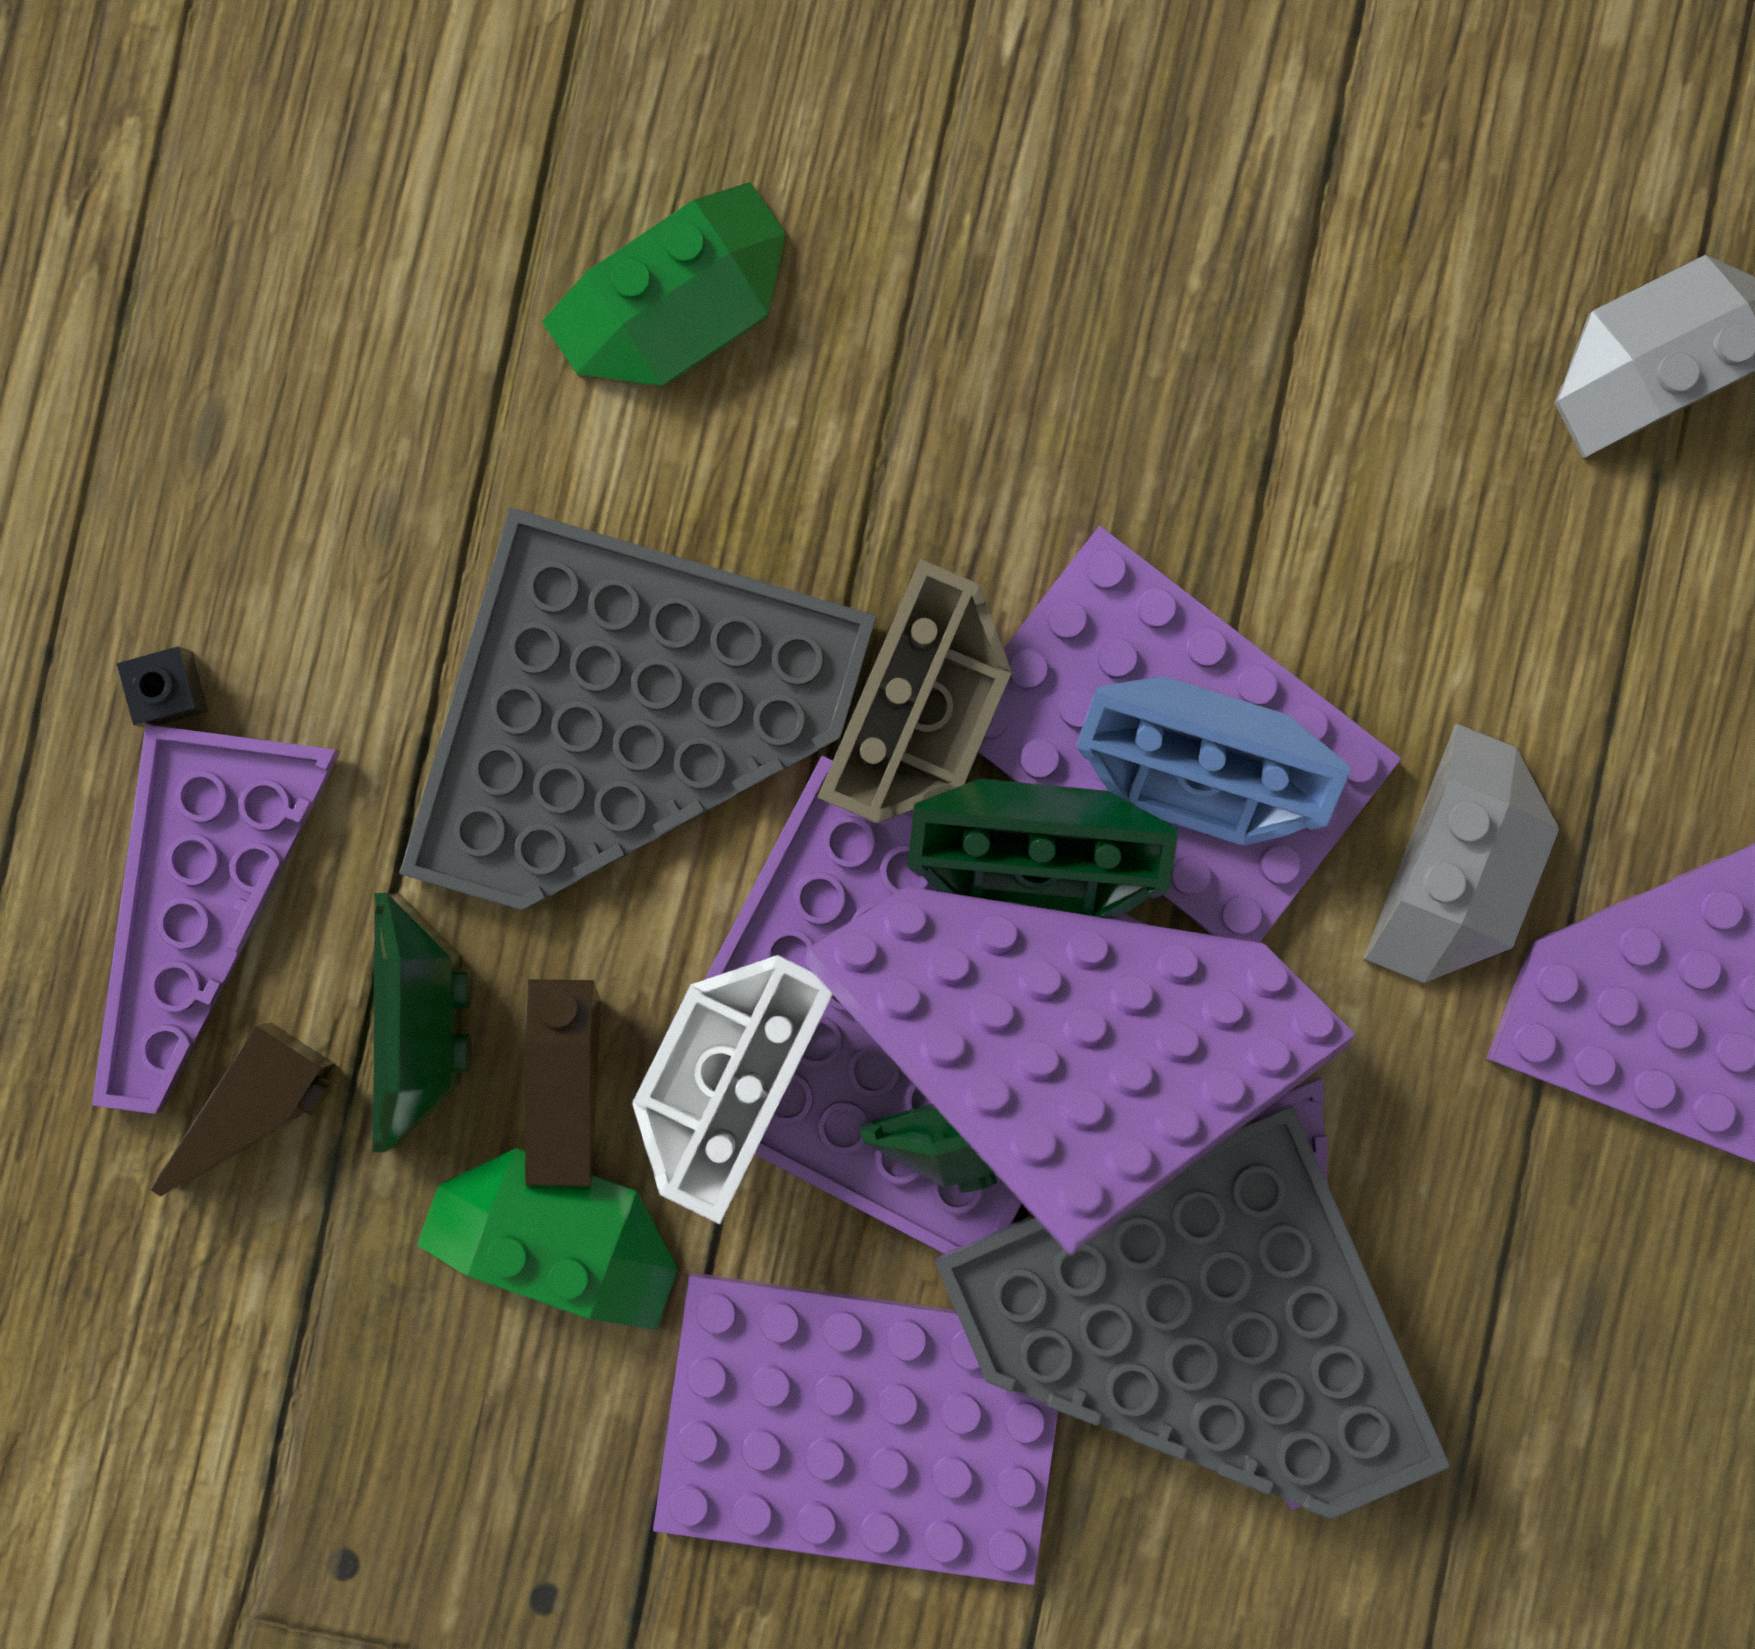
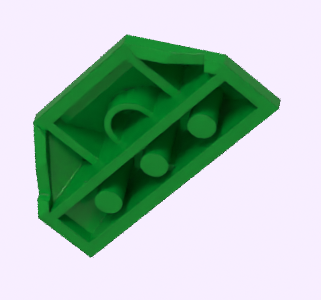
[541,182,786,388]
[417,1147,679,1330]

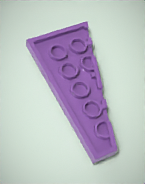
[92,725,341,1114]

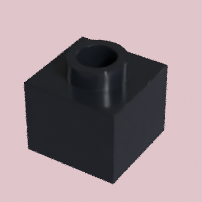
[116,646,209,728]

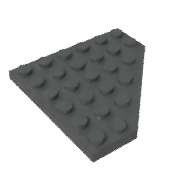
[399,507,876,910]
[934,1104,1450,1519]

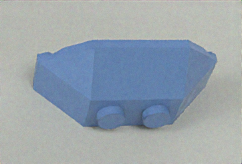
[1076,676,1350,846]

